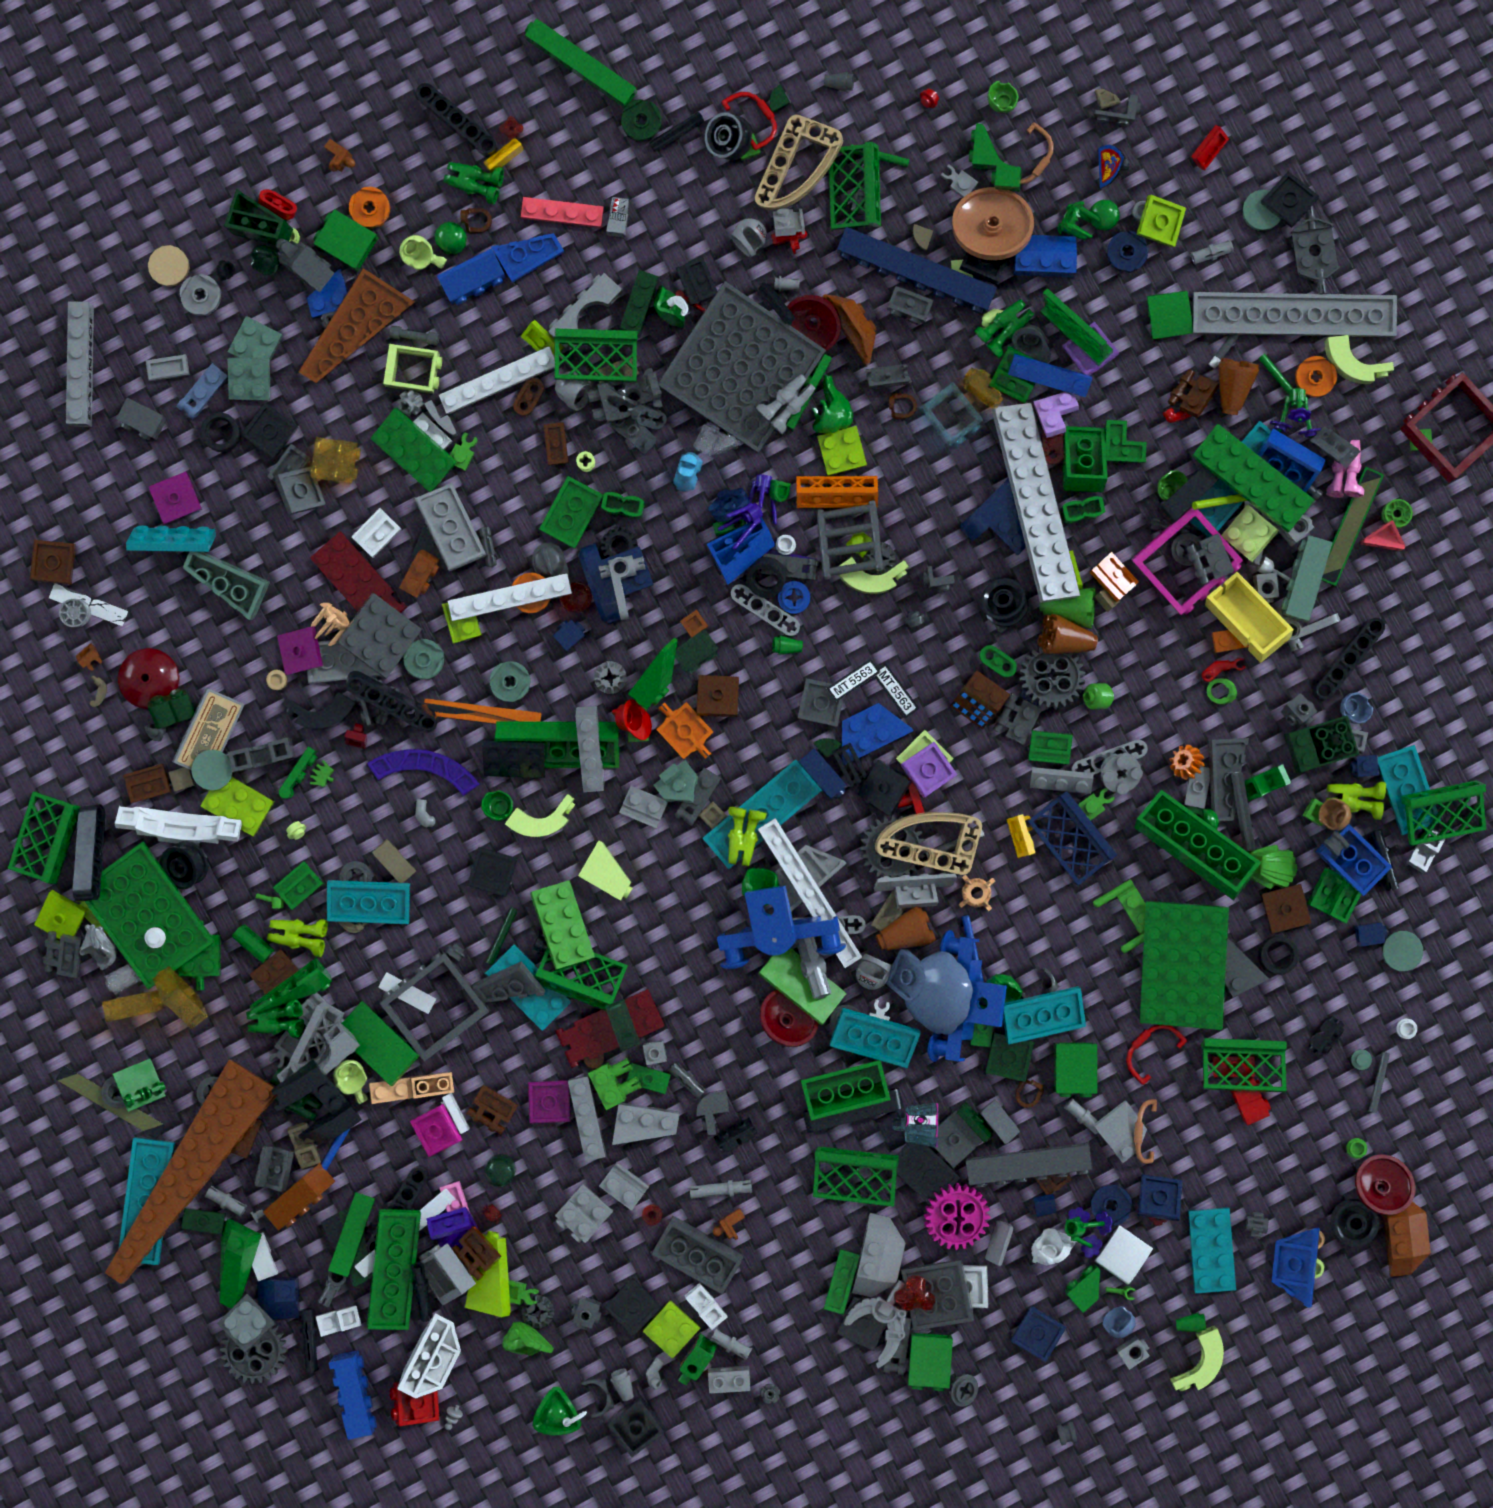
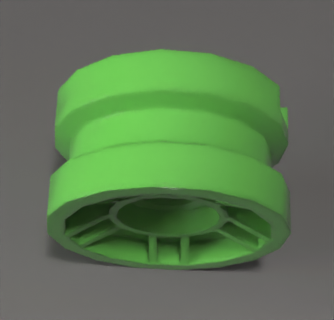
[1381,499,1413,528]

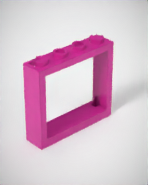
[1131,506,1243,615]

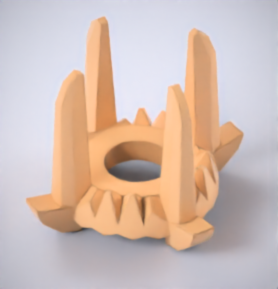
[311,603,350,646]
[959,875,995,911]

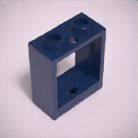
[798,748,846,799]

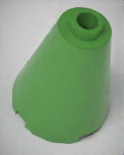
[1039,588,1096,629]

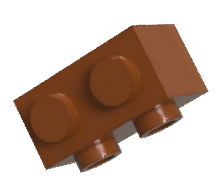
[399,549,440,598]

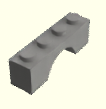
[548,273,623,351]
[575,706,605,792]
[277,1021,359,1083]
[568,1075,606,1161]

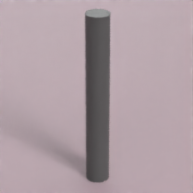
[1369,1051,1390,1113]

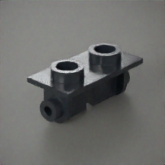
[1308,1015,1344,1058]
[714,1117,758,1153]

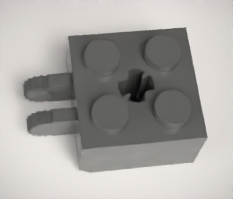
[276,238,334,292]

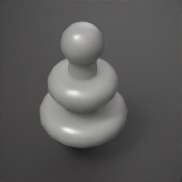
[445,1405,463,1430]

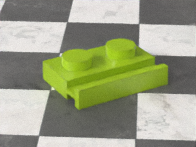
[442,603,482,643]

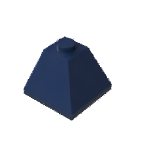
[257,1276,300,1319]

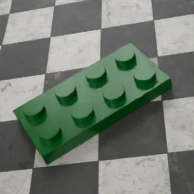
[370,408,457,492]

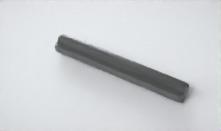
[1231,772,1256,851]

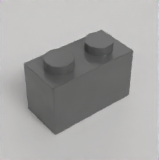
[116,398,167,441]

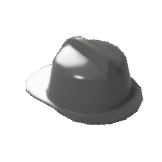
[1012,322,1051,363]
[532,542,569,578]

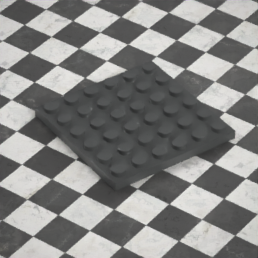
[658,281,826,452]

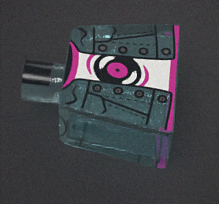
[893,1103,939,1147]

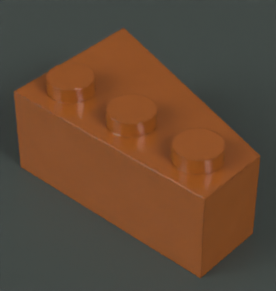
[263,1163,336,1231]

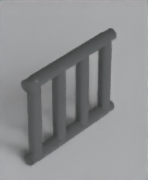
[817,500,883,580]

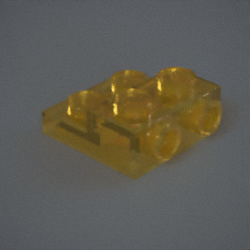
[963,367,1003,409]
[310,437,361,484]

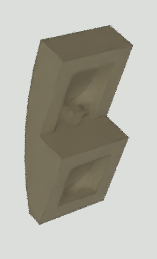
[372,839,416,883]
[287,1121,321,1169]

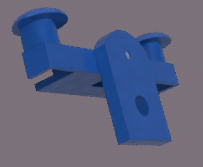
[717,885,846,969]
[927,930,1007,1062]

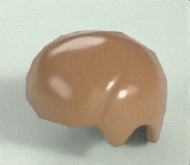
[1319,798,1352,831]

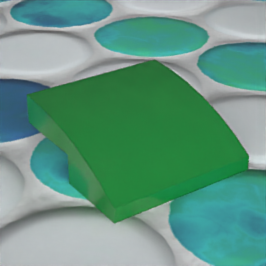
[1147,290,1193,339]
[989,346,1038,403]
[1307,868,1361,923]

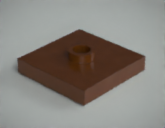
[30,540,76,585]
[697,675,739,717]
[1261,884,1311,934]

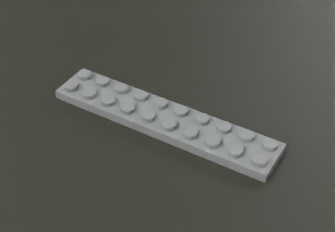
[1192,292,1397,337]
[992,403,1080,603]

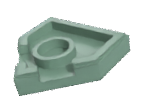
[654,760,698,803]

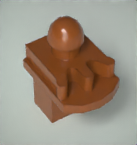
[324,139,355,172]
[712,1208,745,1240]

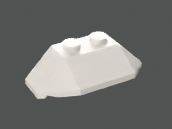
[397,1313,461,1398]

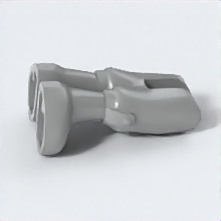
[756,374,816,434]

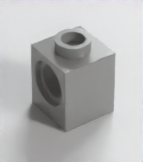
[1253,573,1279,603]
[643,1039,667,1065]
[1116,1335,1150,1370]

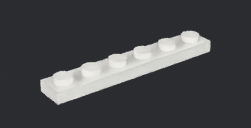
[439,347,555,414]
[448,574,572,621]

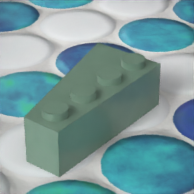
[1281,535,1332,622]
[183,551,270,620]

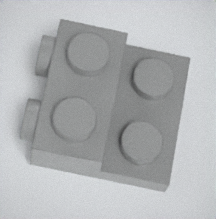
[555,1183,614,1243]

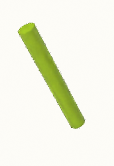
[1192,494,1247,510]

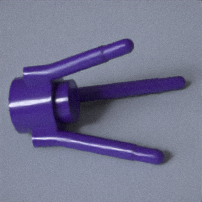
[748,474,777,525]
[718,503,763,550]

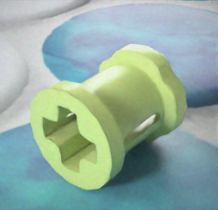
[576,451,596,472]

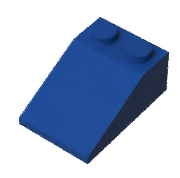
[1315,824,1392,896]

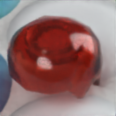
[560,582,592,613]

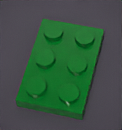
[539,476,603,549]

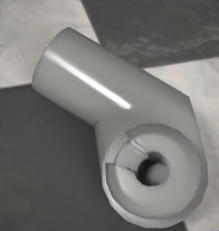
[415,799,435,828]

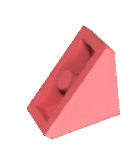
[1360,520,1405,551]

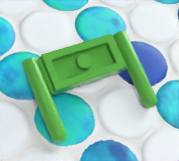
[1093,879,1146,953]

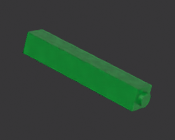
[525,18,637,108]

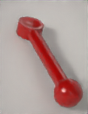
[676,290,706,313]

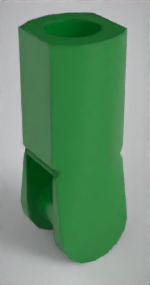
[713,519,748,537]

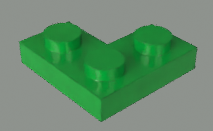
[1105,420,1147,463]

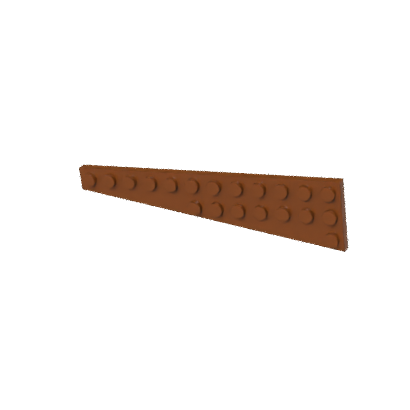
[105,1059,277,1284]

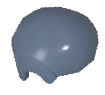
[1340,692,1373,724]
[1103,1306,1136,1338]

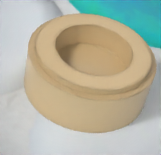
[266,670,288,690]

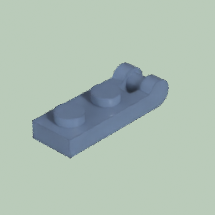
[176,363,228,420]

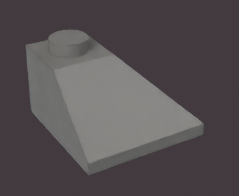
[1093,1100,1147,1163]

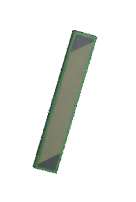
[1321,467,1384,587]

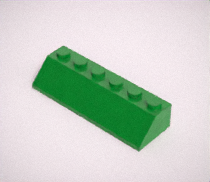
[495,721,619,768]
[1134,790,1261,901]

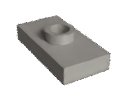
[1184,767,1210,809]

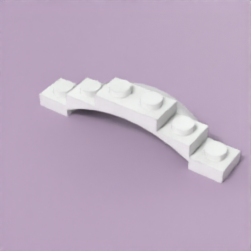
[115,806,242,846]

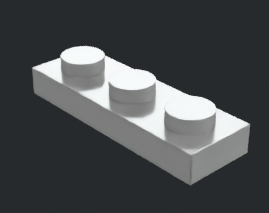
[1030,767,1093,794]

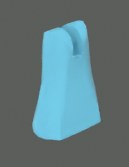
[673,452,703,491]

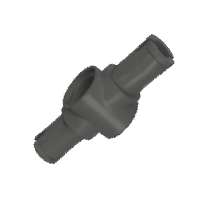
[317,1272,348,1308]

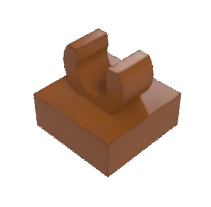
[680,610,708,638]
[76,643,102,671]

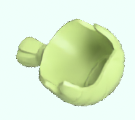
[399,235,447,270]
[333,1060,368,1104]

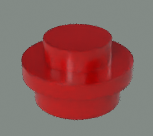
[920,89,939,108]

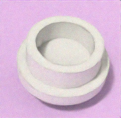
[776,535,796,555]
[145,927,166,948]
[1396,1018,1417,1039]

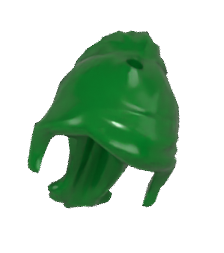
[812,375,854,434]

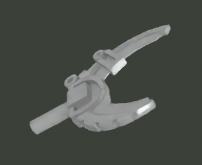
[844,1280,907,1368]

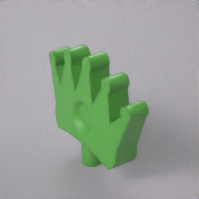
[310,760,334,787]

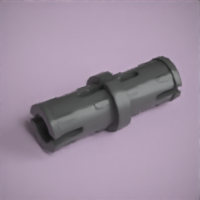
[668,1061,706,1099]

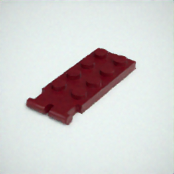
[310,531,407,613]
[555,989,665,1068]

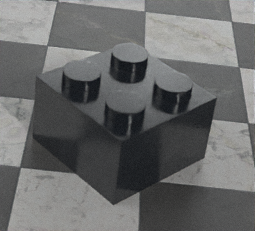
[607,1395,665,1457]

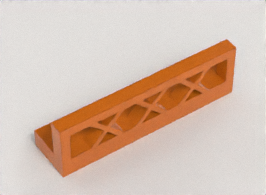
[796,476,878,508]

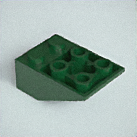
[1284,715,1359,773]

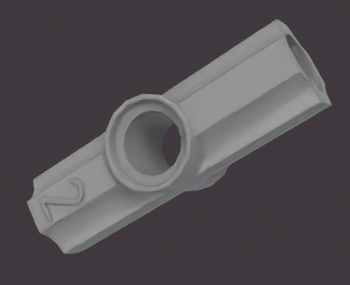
[796,937,831,999]

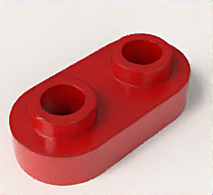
[258,189,297,220]

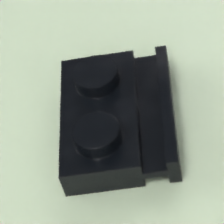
[676,257,717,306]

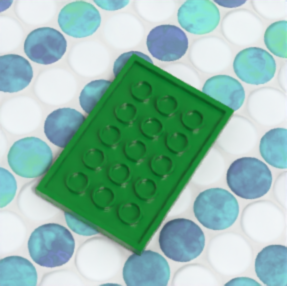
[84,842,215,990]
[1140,901,1229,1030]

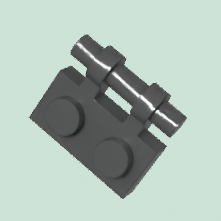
[1186,533,1234,585]
[993,693,1042,745]
[43,931,83,978]

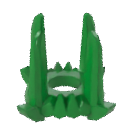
[1057,201,1100,240]

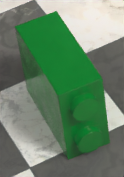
[313,209,379,272]
[1054,1043,1097,1097]
[907,1332,953,1391]

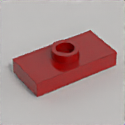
[1191,125,1229,171]
[1213,1056,1255,1077]

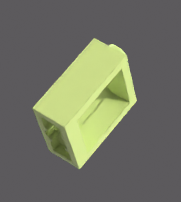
[383,344,442,394]

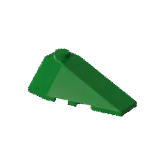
[250,957,332,1014]
[219,1218,262,1309]

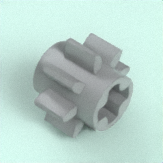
[397,390,424,416]

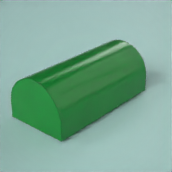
[232,924,275,964]

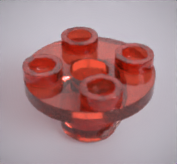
[894,1275,935,1310]

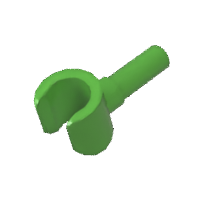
[255,893,284,908]
[1106,1286,1136,1300]

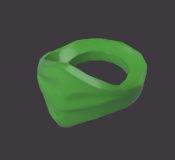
[1207,678,1237,705]

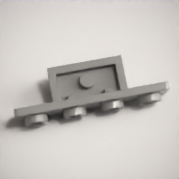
[874,872,957,909]

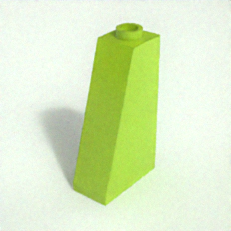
[465,1231,511,1317]

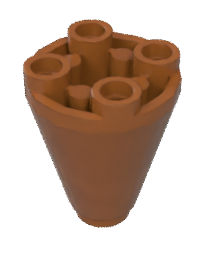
[1218,358,1259,415]
[1037,614,1098,654]
[875,906,936,950]

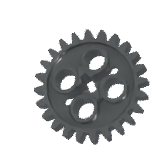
[1019,646,1086,710]
[859,815,925,878]
[220,1326,288,1384]

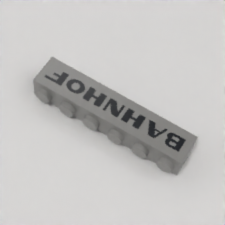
[66,302,94,427]

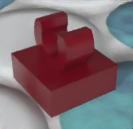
[345,723,367,749]

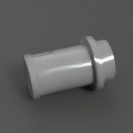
[774,276,800,292]

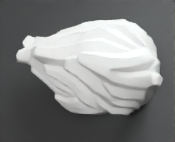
[1031,1228,1077,1266]

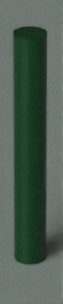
[486,906,518,965]

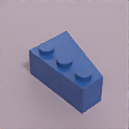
[707,517,775,585]

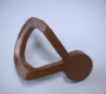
[460,208,492,234]
[889,393,917,419]
[1015,1079,1044,1108]

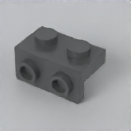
[887,286,933,325]
[922,566,955,592]
[255,1146,294,1192]

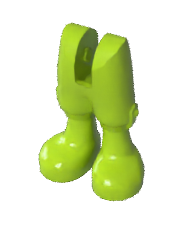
[1326,782,1386,820]
[728,807,767,867]
[267,919,328,957]

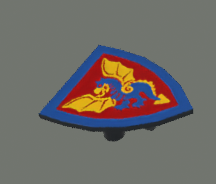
[1098,145,1129,188]

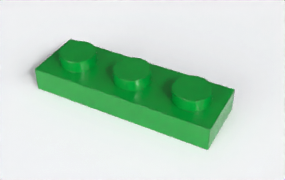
[824,1249,860,1315]

